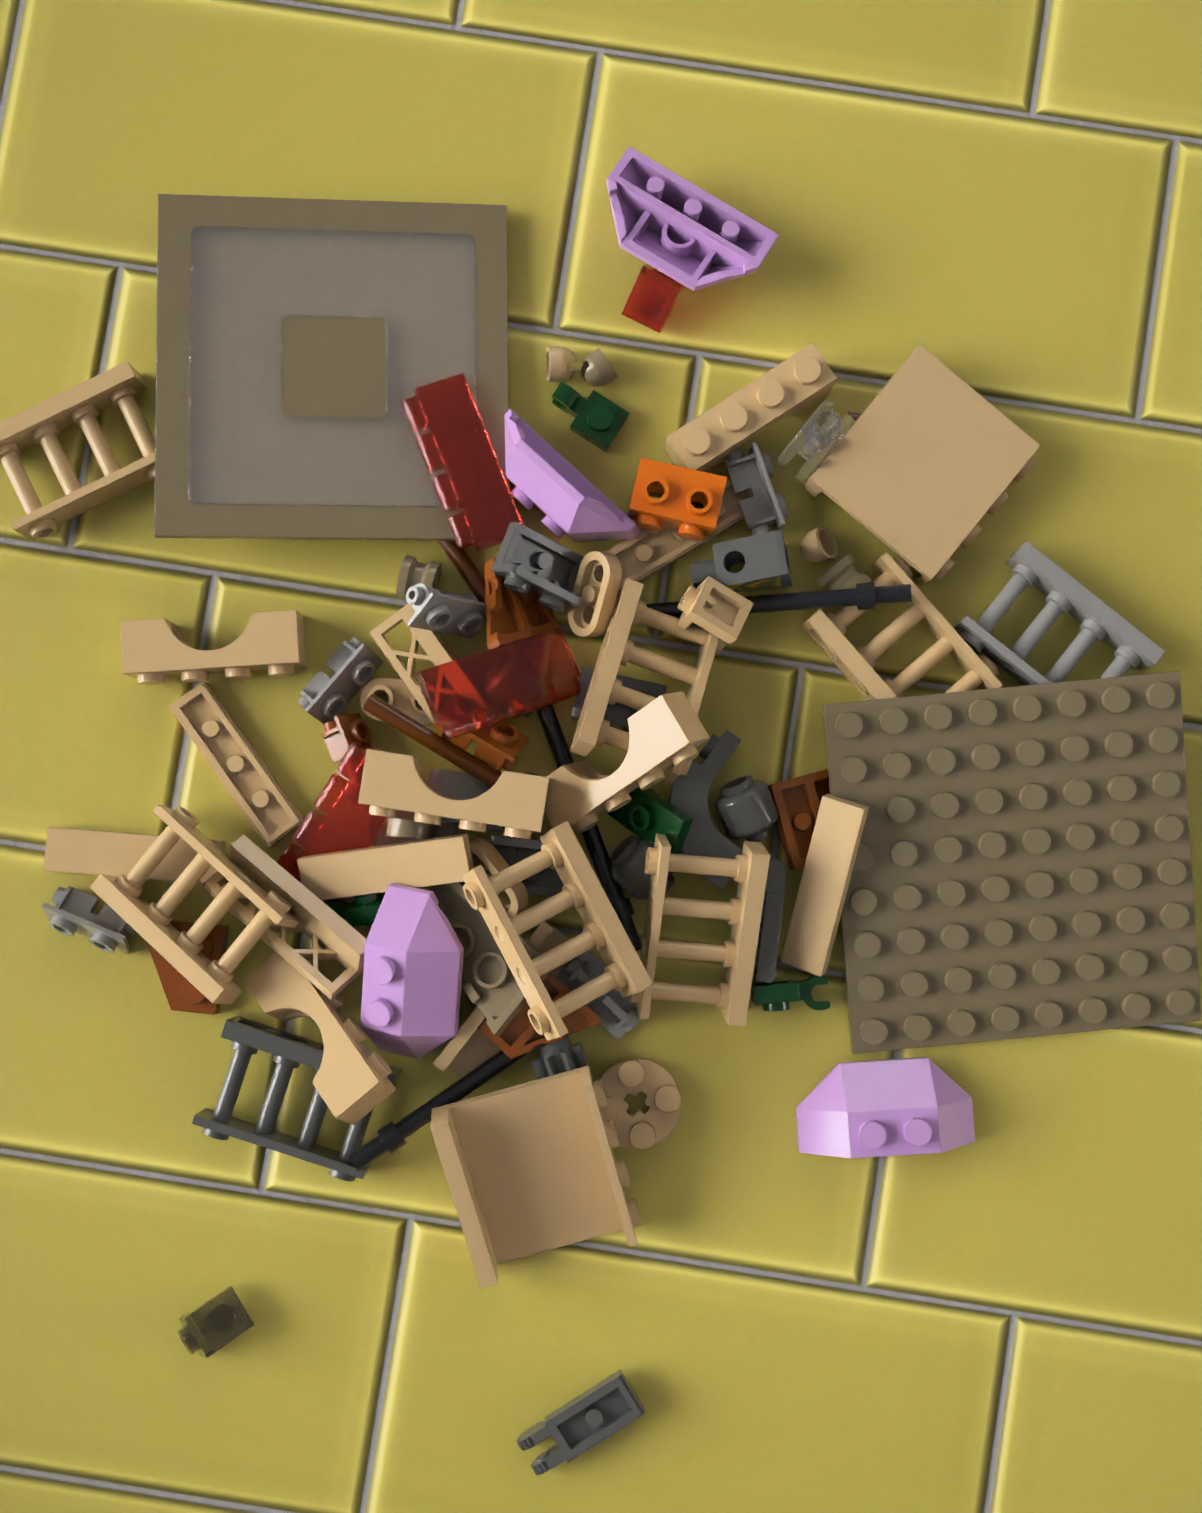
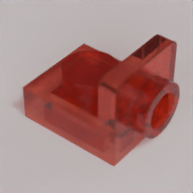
[622,264,685,333]

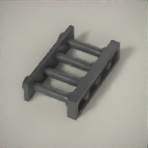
[192,1016,402,1182]

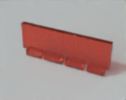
[401,373,524,552]
[415,628,581,739]
[277,742,389,883]

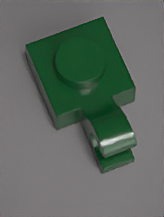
[552,382,630,452]
[322,892,385,927]
[751,975,830,1011]

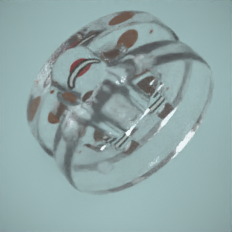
[777,398,855,483]

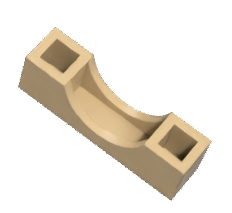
[664,343,837,473]
[120,610,307,685]
[545,691,710,834]
[358,749,550,839]
[243,952,396,1125]

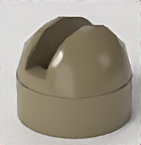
[581,348,618,386]

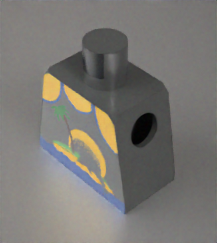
[690,530,793,594]

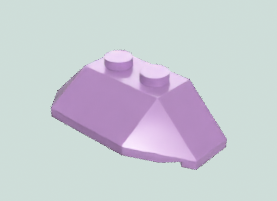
[606,146,779,291]
[504,409,641,542]
[360,883,464,1059]
[796,1057,975,1158]

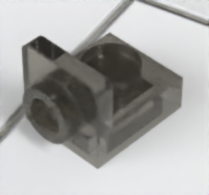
[178,1286,254,1358]

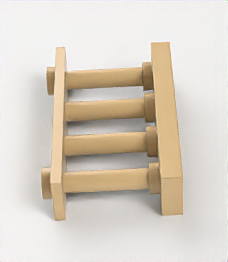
[0,361,155,539]
[802,552,1003,700]
[569,578,725,786]
[90,804,300,1005]
[462,821,653,1041]
[629,833,770,1027]

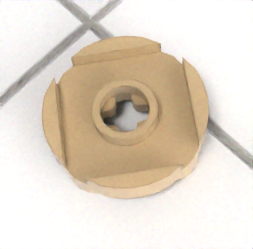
[598,1058,681,1149]

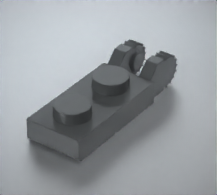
[754,857,787,983]
[516,1369,644,1475]

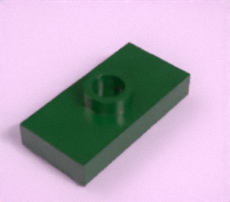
[607,787,693,854]

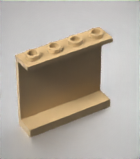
[802,344,1040,585]
[431,1065,642,1289]

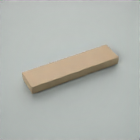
[605,477,752,592]
[168,681,306,847]
[780,794,869,977]
[43,827,225,884]
[297,833,474,900]

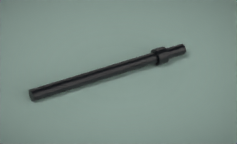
[647,582,912,618]
[536,703,642,951]
[349,1049,534,1171]

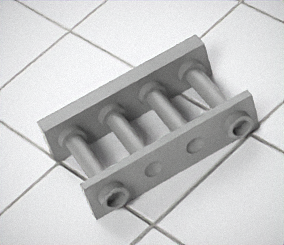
[953,541,1166,685]

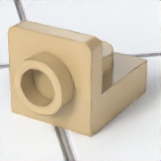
[676,576,754,644]

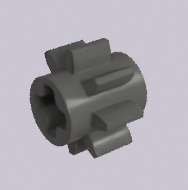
[532,1036,588,1079]

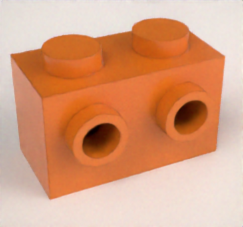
[628,457,727,541]

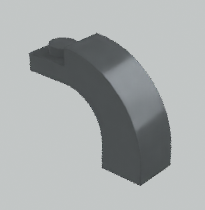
[669,730,742,890]

